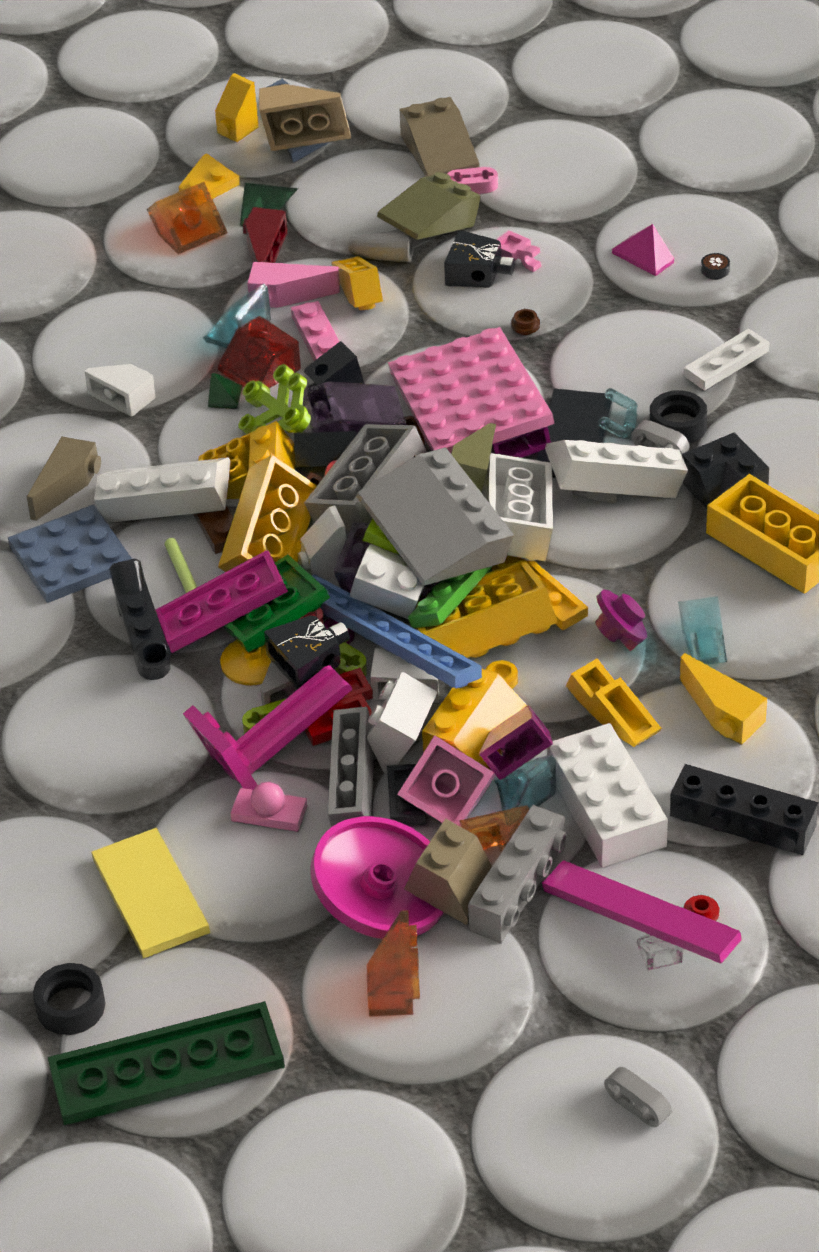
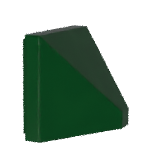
[208,373,243,409]

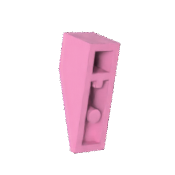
[247,262,340,308]

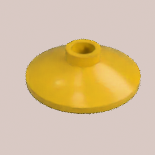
[220,640,271,686]

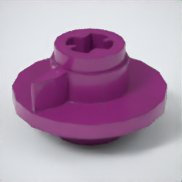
[595,589,648,651]

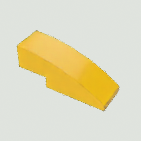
[566,659,662,747]

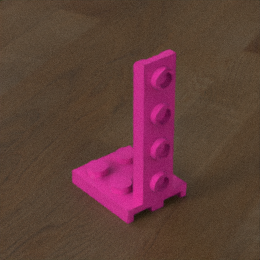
[183,665,352,790]

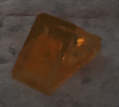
[460,805,529,852]

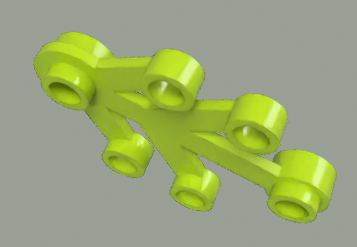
[238,364,311,434]

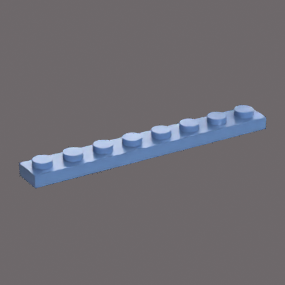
[312,574,482,689]

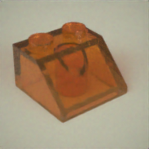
[146,182,228,254]

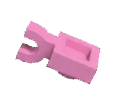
[496,230,541,272]

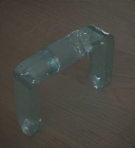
[599,388,638,439]

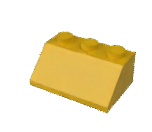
[422,669,527,770]

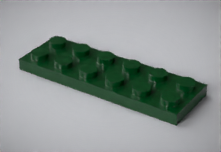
[47,1001,285,1125]

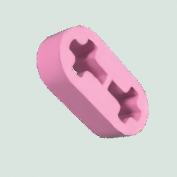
[447,167,498,194]

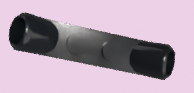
[109,558,171,680]

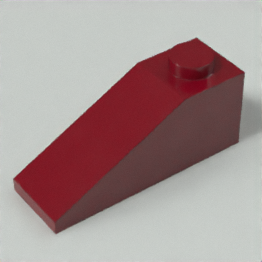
[243,207,287,263]

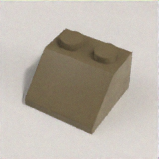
[404,818,492,925]

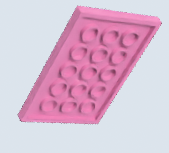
[388,327,555,453]

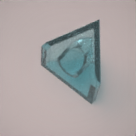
[494,755,556,831]

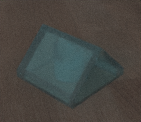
[203,283,271,353]

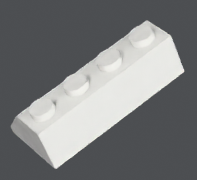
[545,440,688,498]
[94,457,231,523]

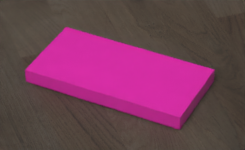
[155,550,288,653]

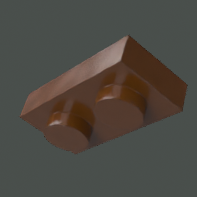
[193,506,233,554]

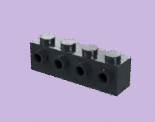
[670,764,819,855]

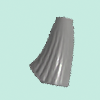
[349,229,414,263]

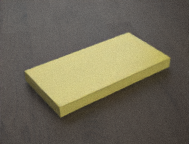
[91,827,210,959]

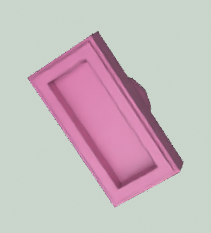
[231,782,307,832]

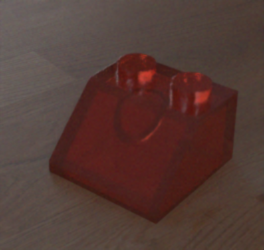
[217,315,301,388]

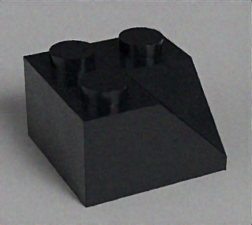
[682,432,770,509]

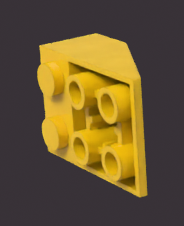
[198,421,295,499]

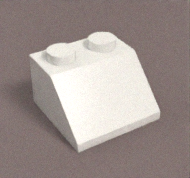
[349,544,424,619]
[367,672,437,774]

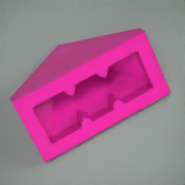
[612,224,674,276]

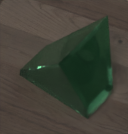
[240,183,299,227]

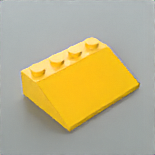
[414,559,558,658]

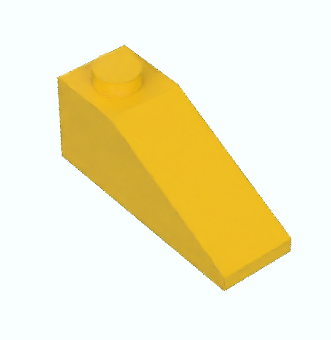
[331,256,383,310]
[680,653,767,745]

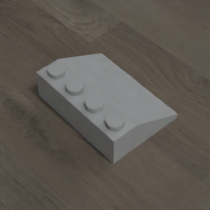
[356,447,514,586]

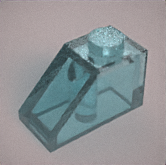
[678,596,727,665]

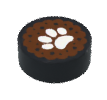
[701,253,730,279]

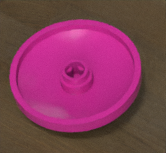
[310,816,444,940]

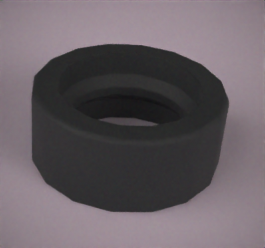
[649,390,707,444]
[33,963,106,1035]

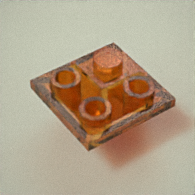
[367,910,420,1017]

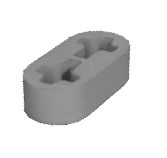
[631,420,690,455]
[604,1067,672,1127]

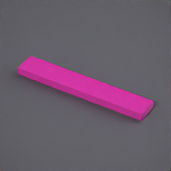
[542,860,742,964]

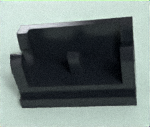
[294,430,357,467]

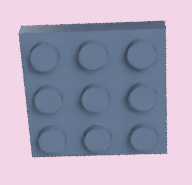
[8,504,132,603]

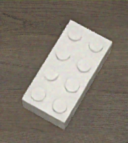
[483,453,553,561]
[547,723,668,868]

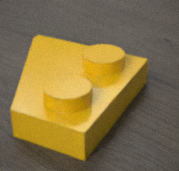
[179,153,240,208]

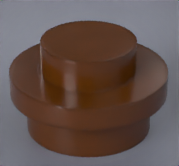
[511,309,540,335]

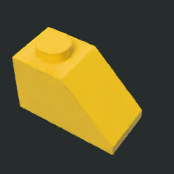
[215,73,259,142]

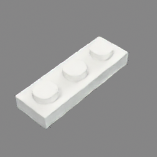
[684,328,770,391]

